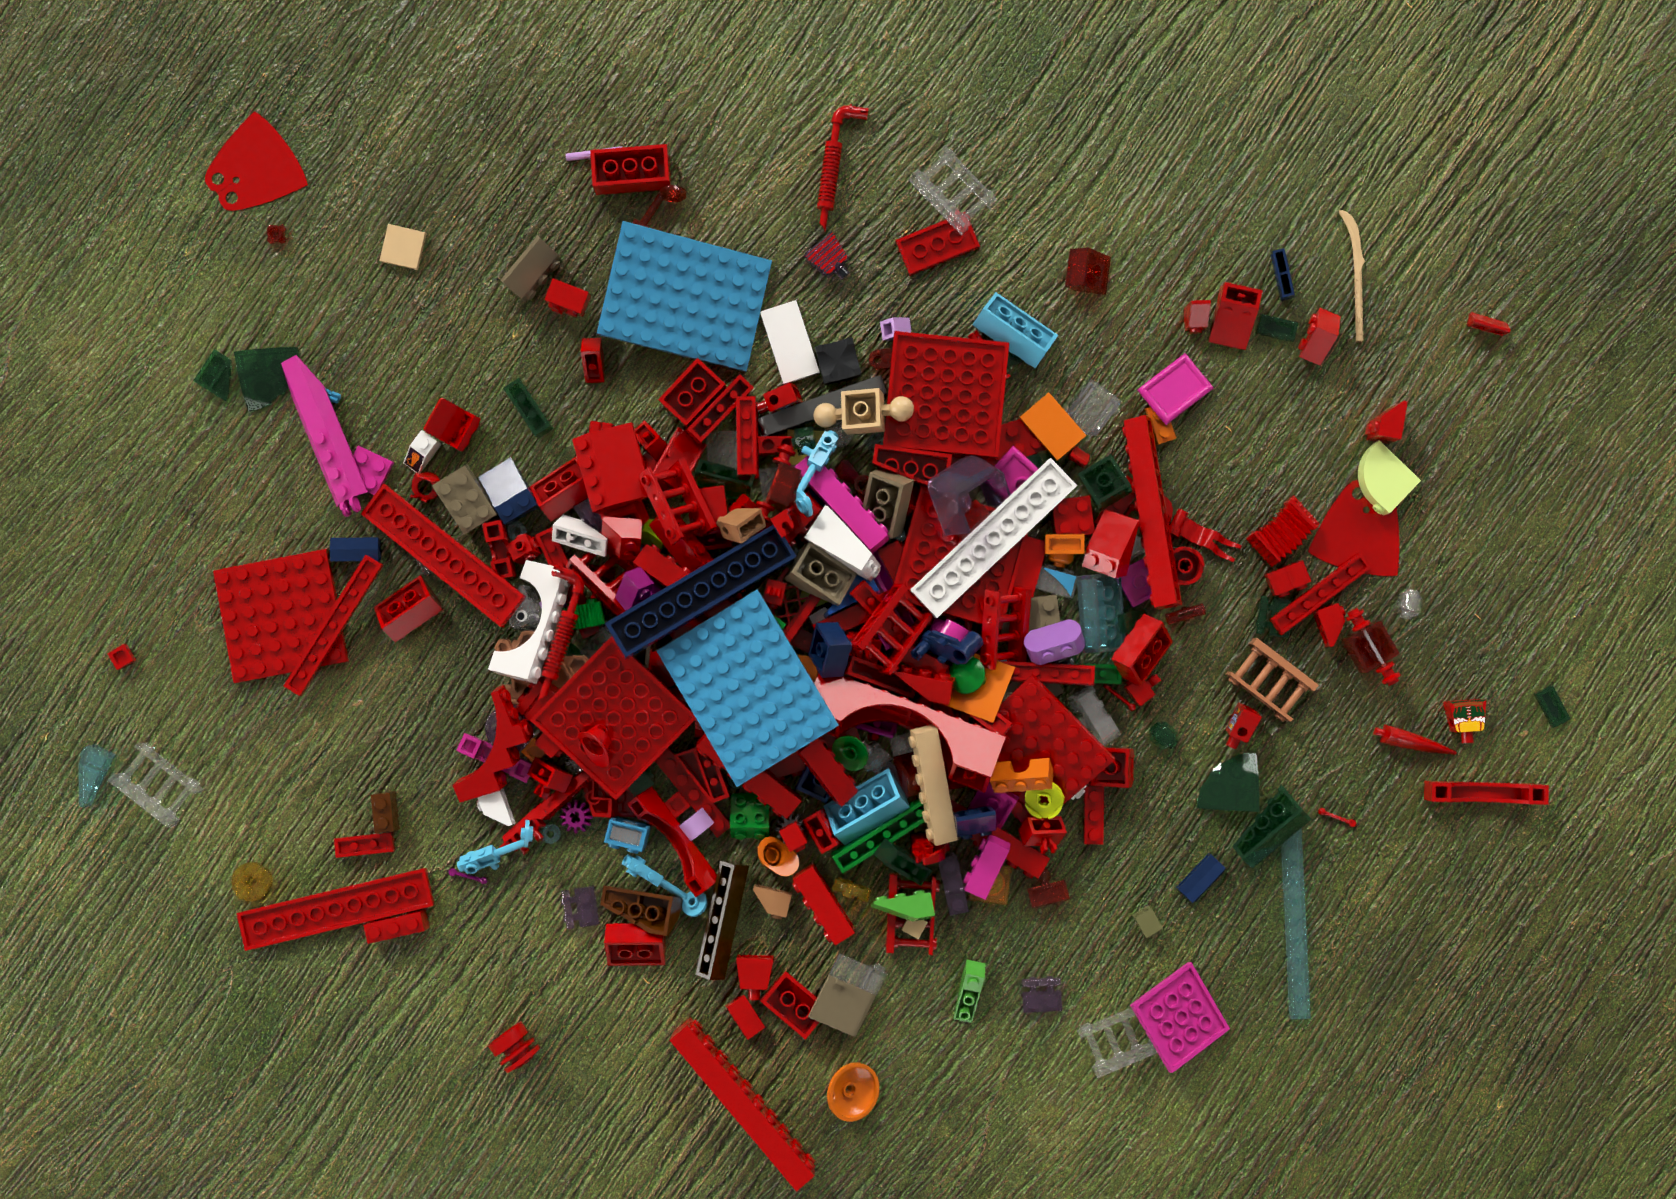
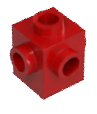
[506,533,541,565]

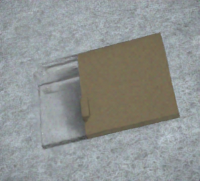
[808,953,887,1037]

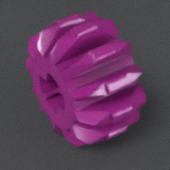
[560,800,593,834]

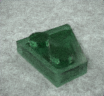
[193,349,232,402]

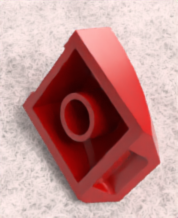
[1088,747,1135,788]

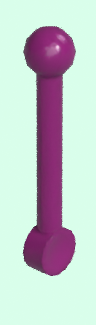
[448,868,488,884]

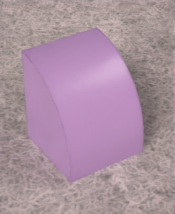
[880,317,911,341]
[679,808,714,841]

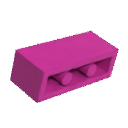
[963,835,1010,900]

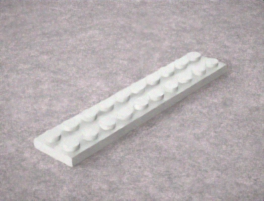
[910,458,1077,619]

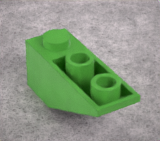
[871,890,935,922]
[953,960,985,1023]

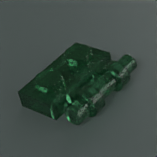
[1255,596,1294,638]

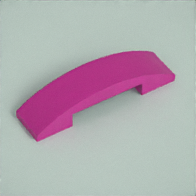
[456,733,532,783]

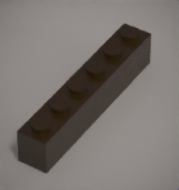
[695,860,749,980]

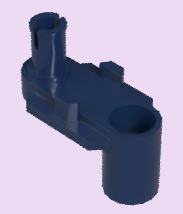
[911,630,984,665]

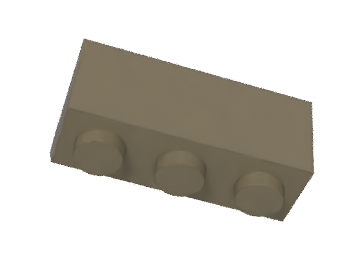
[500,236,561,302]

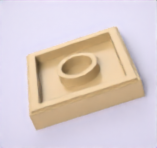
[379,224,427,270]

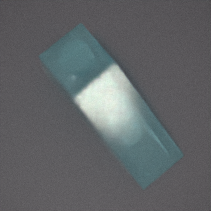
[79,744,116,808]

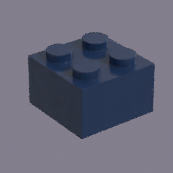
[809,622,852,678]

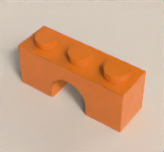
[990,758,1053,793]

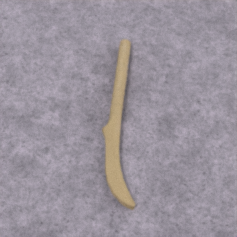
[1339,210,1365,342]

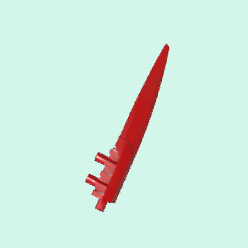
[499,770,592,855]

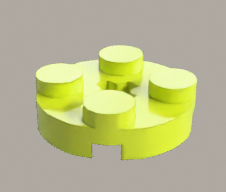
[1025,782,1065,819]

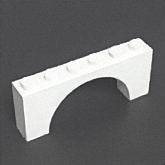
[488,560,572,684]

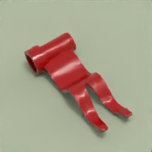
[1169,509,1242,563]

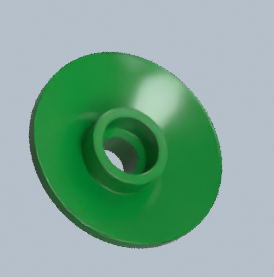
[832,735,868,771]

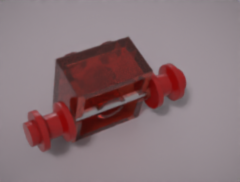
[756,444,803,523]
[1341,607,1401,686]

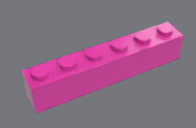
[795,456,889,554]

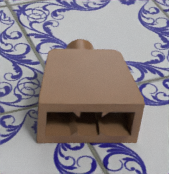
[717,508,766,543]

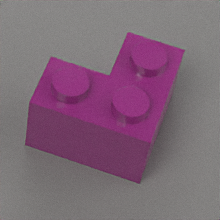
[615,567,663,611]

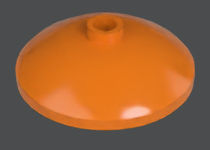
[827,1062,879,1122]

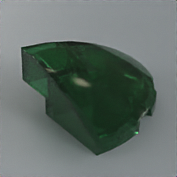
[234,347,299,412]
[1196,752,1259,812]

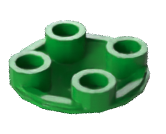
[949,657,986,694]

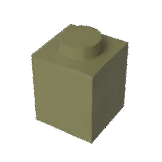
[1132,906,1163,938]

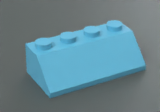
[973,292,1058,368]
[824,768,910,845]

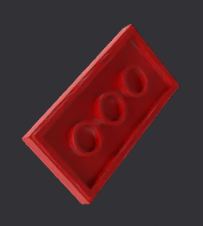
[895,212,980,276]

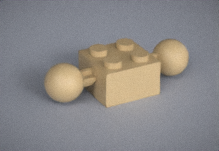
[813,388,914,435]

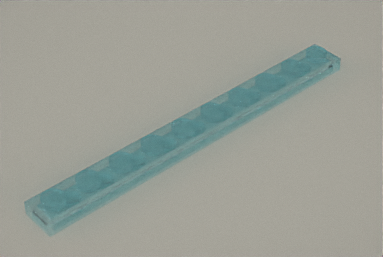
[1280,824,1311,1019]

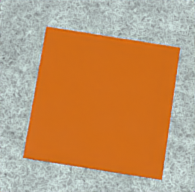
[942,653,1015,723]

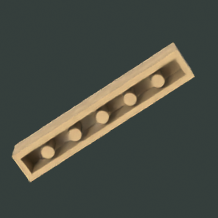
[908,724,958,846]

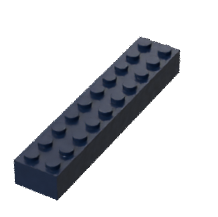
[605,525,797,659]

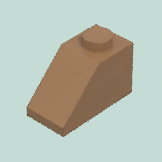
[753,884,792,920]

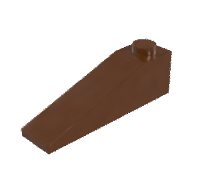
[600,886,682,936]

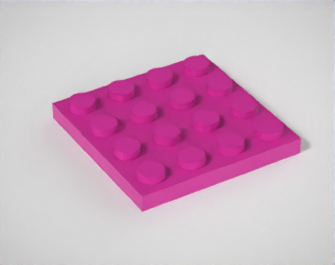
[1130,962,1230,1073]

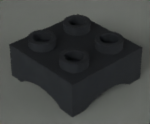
[815,337,862,386]

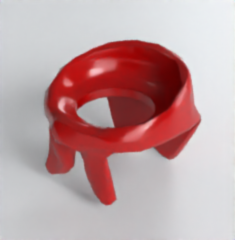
[410,472,440,503]

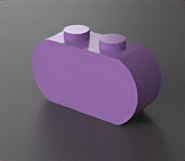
[1024,619,1085,665]

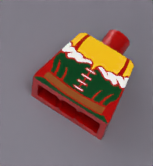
[1443,699,1486,743]

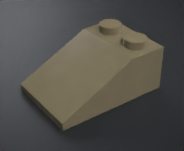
[784,541,857,606]
[1001,594,1060,634]

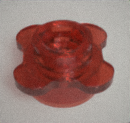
[267,225,286,244]

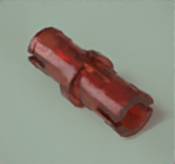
[1165,603,1206,625]

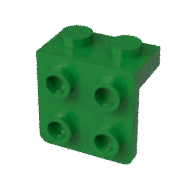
[730,793,770,840]

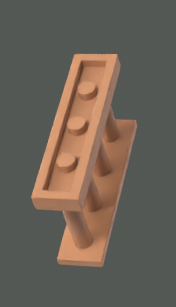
[1225,638,1319,722]

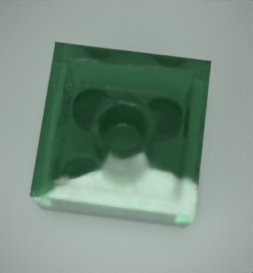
[1078,454,1132,512]

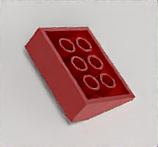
[572,422,648,515]

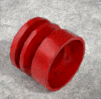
[487,1021,540,1073]

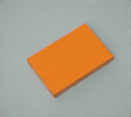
[1019,392,1087,461]

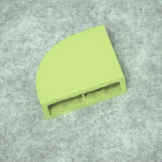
[1358,440,1421,515]

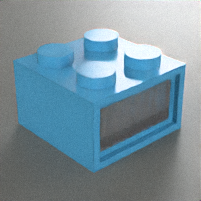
[604,816,652,854]

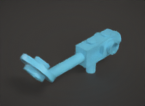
[795,430,839,517]
[457,820,533,874]
[622,854,707,917]

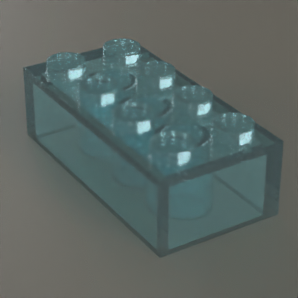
[1077,574,1125,653]

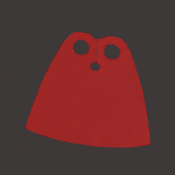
[205,111,308,211]
[1308,480,1399,576]

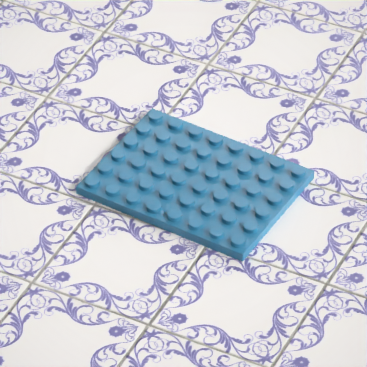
[597,221,772,372]
[657,589,839,787]

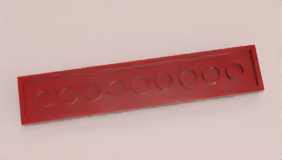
[361,483,527,628]
[236,868,435,951]

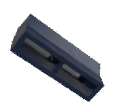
[1271,248,1295,301]
[330,537,381,561]
[1176,853,1226,904]

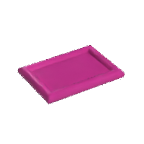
[1137,353,1214,425]
[983,446,1039,500]

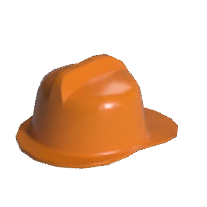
[757,836,799,877]

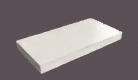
[760,300,820,385]

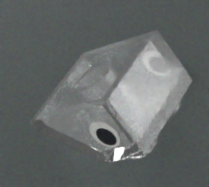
[509,585,542,631]

